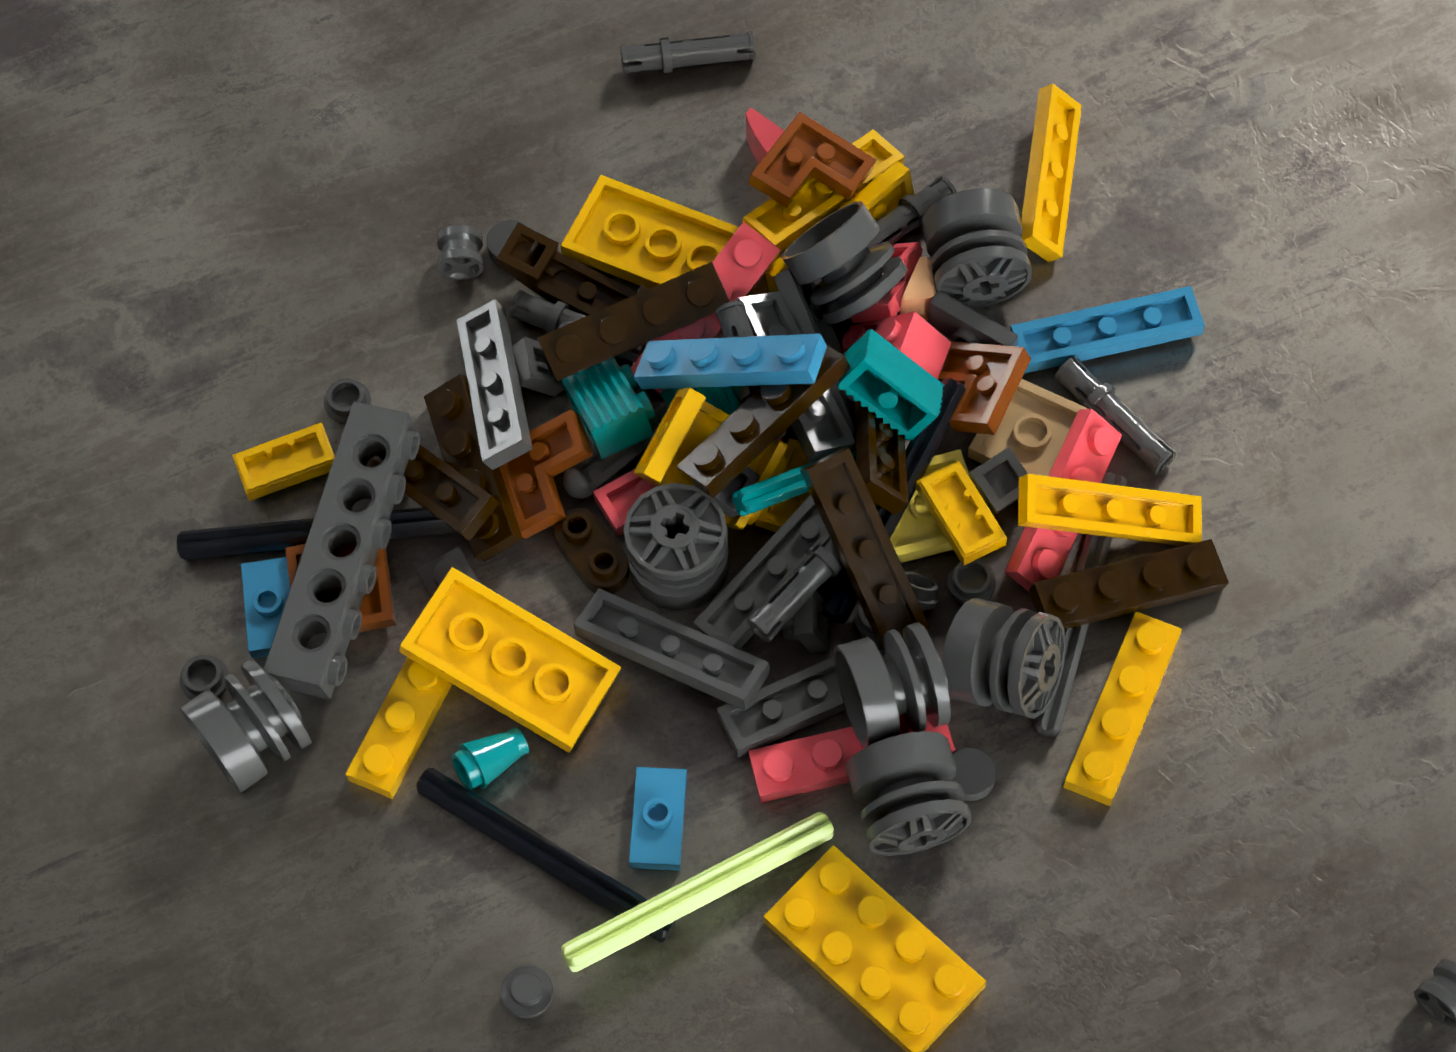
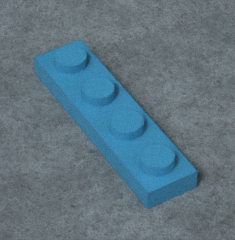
[1010,286,1205,374]
[634,333,827,389]

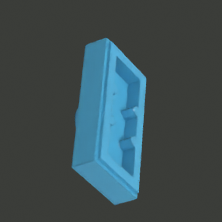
[241,557,290,658]
[629,767,687,871]

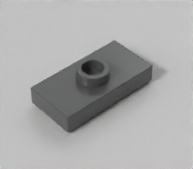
[928,291,1018,346]

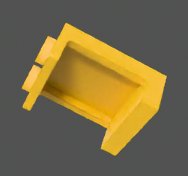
[633,387,788,530]

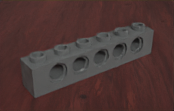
[264,401,420,700]

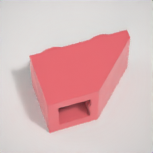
[841,311,951,380]

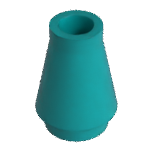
[451,727,529,790]

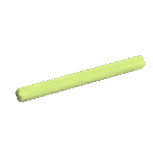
[561,812,834,972]

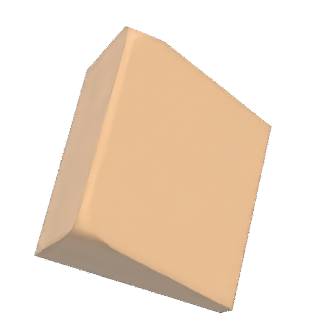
[900,256,936,320]

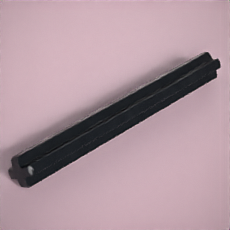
[823,378,966,623]
[176,507,457,560]
[416,768,676,942]

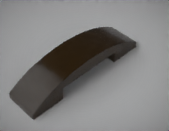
[496,222,648,316]

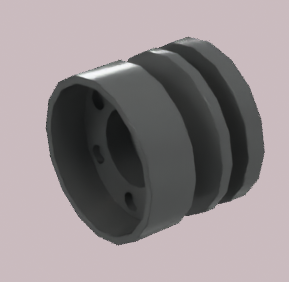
[922,188,1032,308]
[781,201,908,325]
[623,483,730,611]
[942,598,1066,719]
[834,622,951,748]
[180,658,312,793]
[846,731,972,856]

